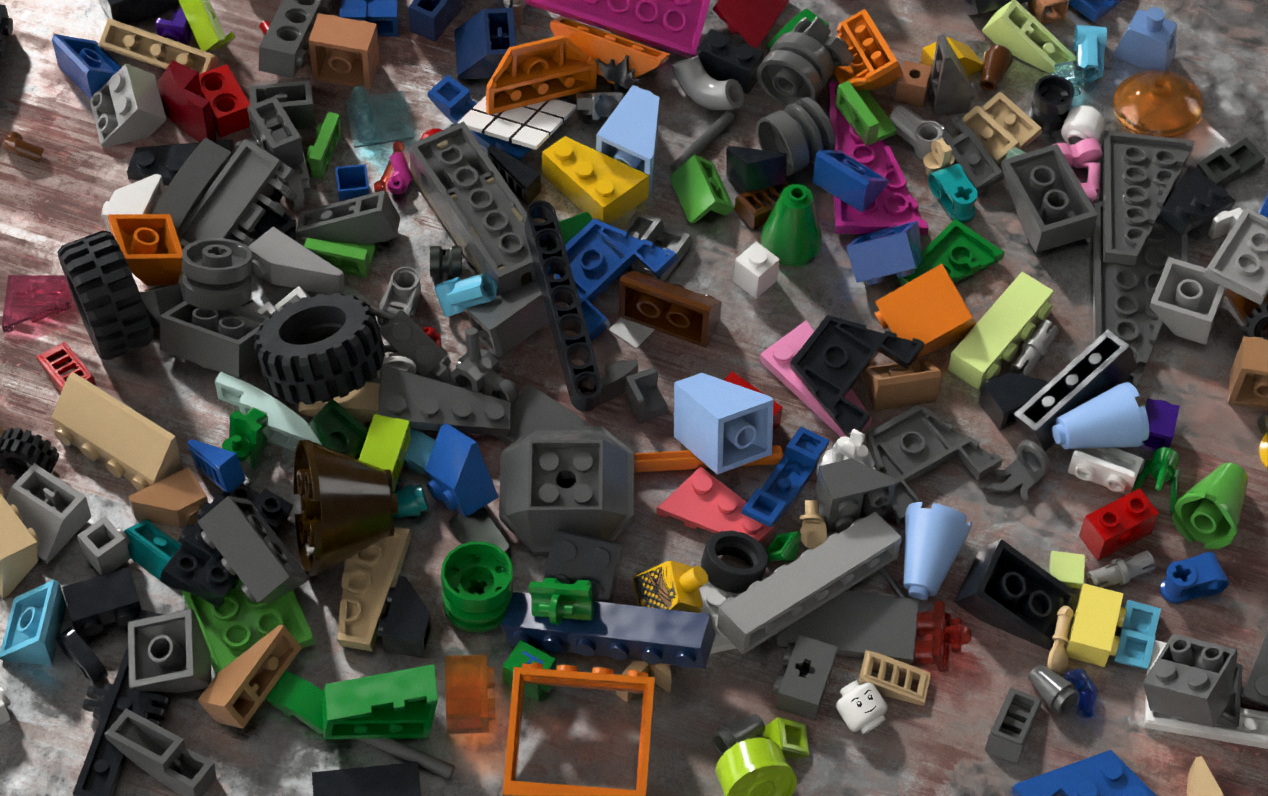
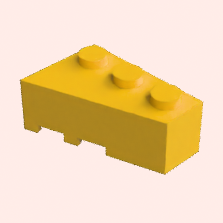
[542,136,649,225]

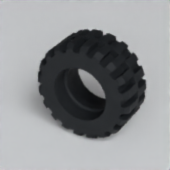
[57,230,154,360]
[254,293,385,405]

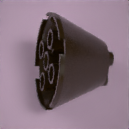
[293,440,398,576]

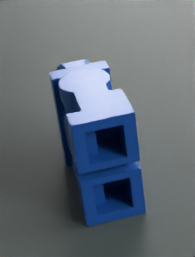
[339,0,399,37]

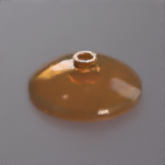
[1113,70,1204,138]

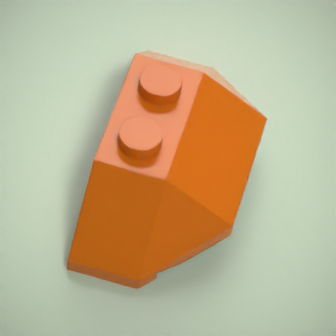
[833,9,904,91]
[550,16,670,84]
[486,35,597,115]

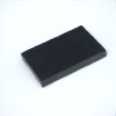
[312,762,421,796]

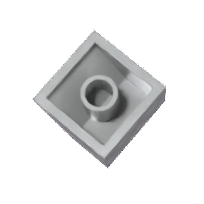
[1149,257,1227,345]

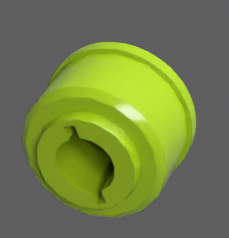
[715,738,797,796]

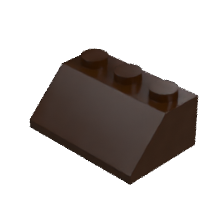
[618,270,722,348]

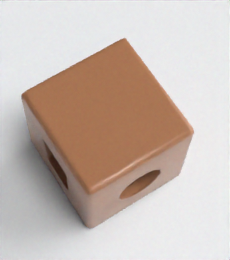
[1027,0,1070,25]
[894,60,932,107]

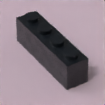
[1014,329,1138,452]

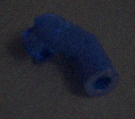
[1064,668,1097,718]

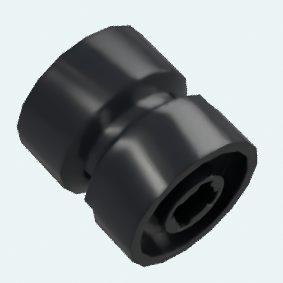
[1029,75,1074,132]

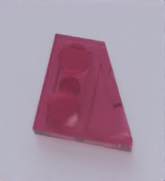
[2,275,72,333]

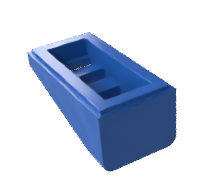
[187,439,246,493]

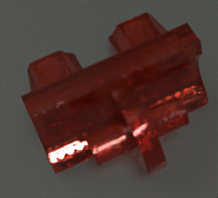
[915,601,972,672]

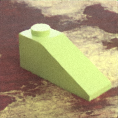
[982,0,1077,78]

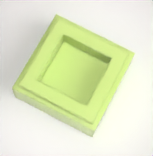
[1049,551,1085,589]

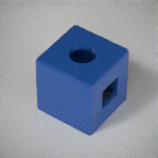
[335,164,370,202]

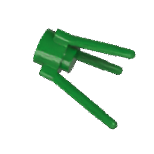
[1131,447,1181,515]

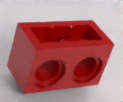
[199,64,250,138]

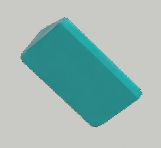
[124,519,181,584]

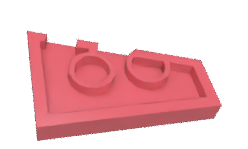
[657,467,776,544]

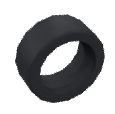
[701,530,768,594]

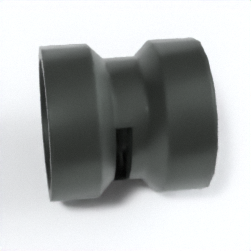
[430,246,462,277]

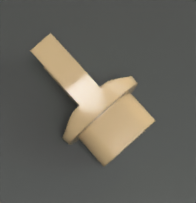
[923,138,955,175]
[799,500,827,549]

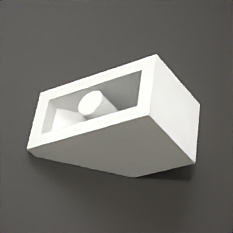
[101,174,165,233]

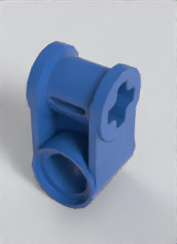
[1160,552,1230,604]

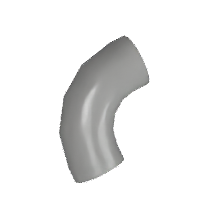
[671,56,744,111]

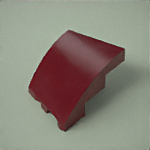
[712,0,789,49]
[157,60,216,142]

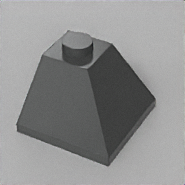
[128,609,212,693]

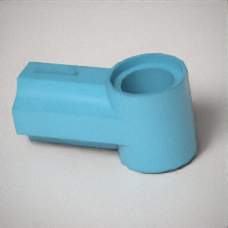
[1073,25,1107,82]
[434,273,498,317]

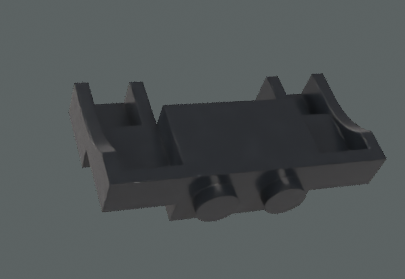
[160,483,293,609]

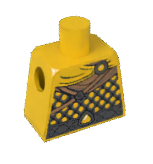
[632,561,708,613]

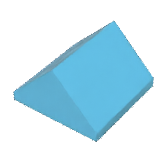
[0,580,67,666]

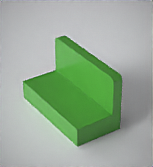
[835,81,897,146]
[669,155,734,224]
[304,238,376,278]

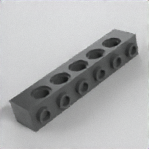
[259,0,332,79]

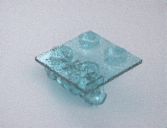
[344,86,414,148]

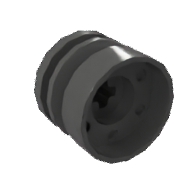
[757,97,836,176]

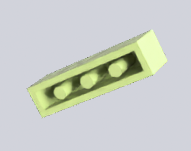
[948,272,1054,390]

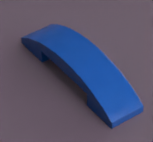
[428,75,532,161]
[741,427,830,527]

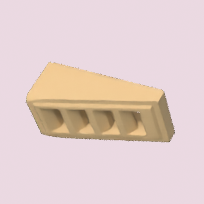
[858,650,931,706]

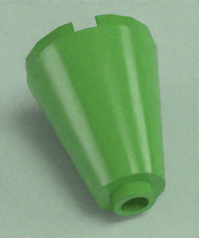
[1172,462,1248,549]

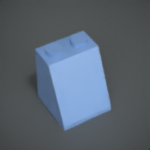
[596,85,660,197]
[674,373,774,475]

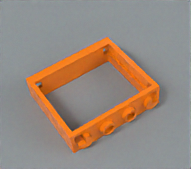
[503,662,655,796]

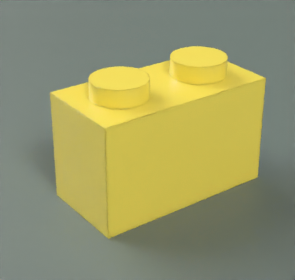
[1066,583,1127,667]

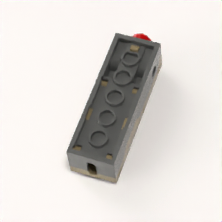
[409,121,554,296]

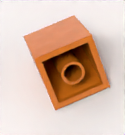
[875,264,977,359]

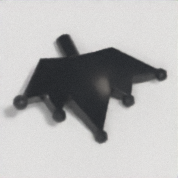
[596,55,641,92]

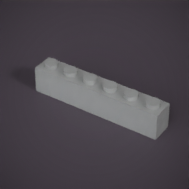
[717,512,902,654]

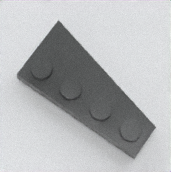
[378,365,511,436]

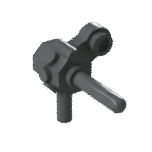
[450,327,519,404]

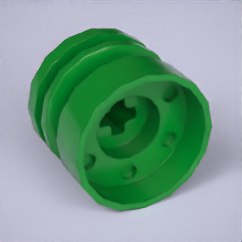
[441,541,513,633]

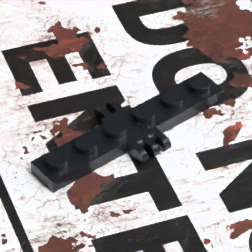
[73,610,171,796]

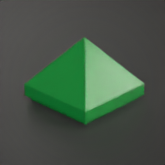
[766,531,801,562]

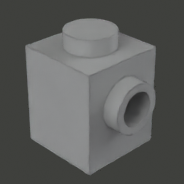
[77,516,131,575]

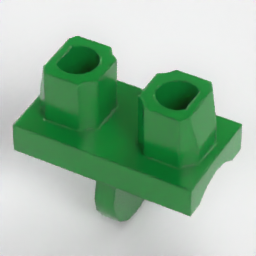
[222,407,268,470]
[528,578,594,625]

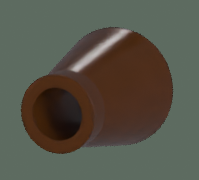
[980,45,1013,91]

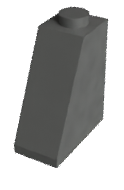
[466,281,549,358]

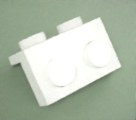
[1068,448,1144,495]

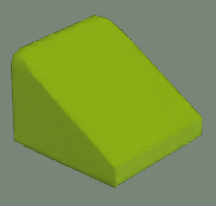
[763,717,809,758]

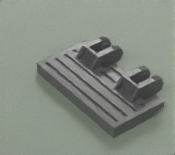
[177,138,297,248]

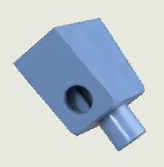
[1113,7,1177,77]

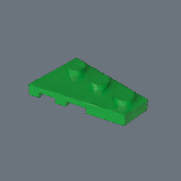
[897,219,1005,286]

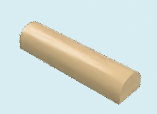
[98,18,219,74]

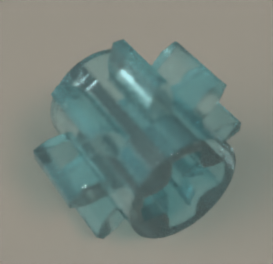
[1050,60,1086,96]

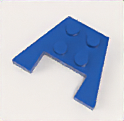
[555,219,679,342]
[1011,750,1157,796]

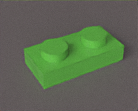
[306,112,342,179]

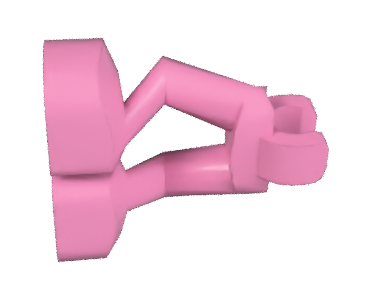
[1053,138,1103,205]

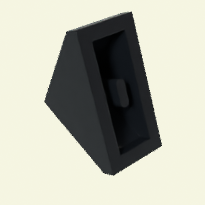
[726,146,787,192]

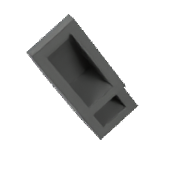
[152,138,233,229]
[105,709,217,796]

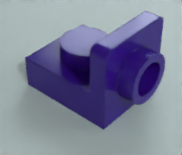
[155,5,193,45]

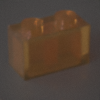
[445,654,496,734]

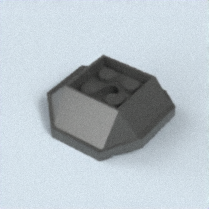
[499,426,634,556]

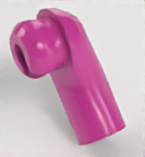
[387,152,412,195]

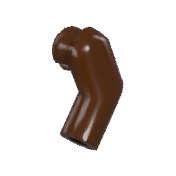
[3,131,44,163]

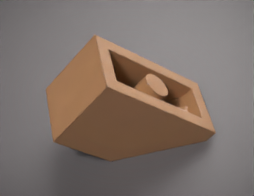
[128,467,208,528]

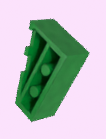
[321,664,438,739]

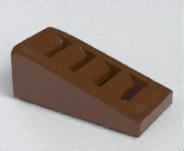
[734,182,789,230]

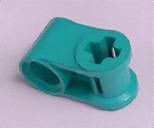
[928,163,978,223]

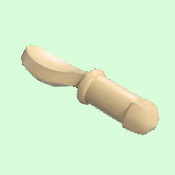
[1047,606,1074,675]

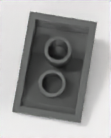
[1001,144,1098,253]

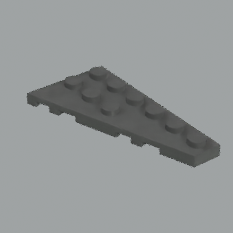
[1102,131,1195,265]

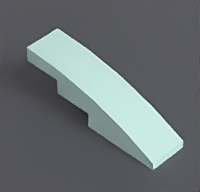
[215,371,322,451]

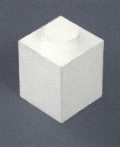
[733,241,780,299]

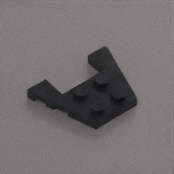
[790,315,924,438]

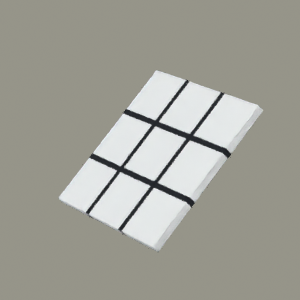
[458,96,577,150]

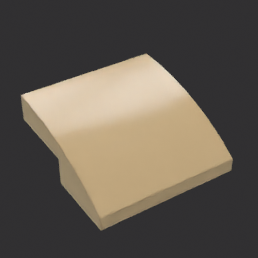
[962,91,1042,164]

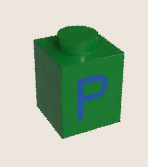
[502,640,556,701]

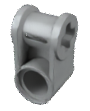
[377,267,421,324]

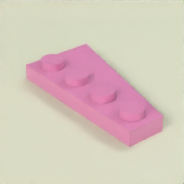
[759,320,872,437]

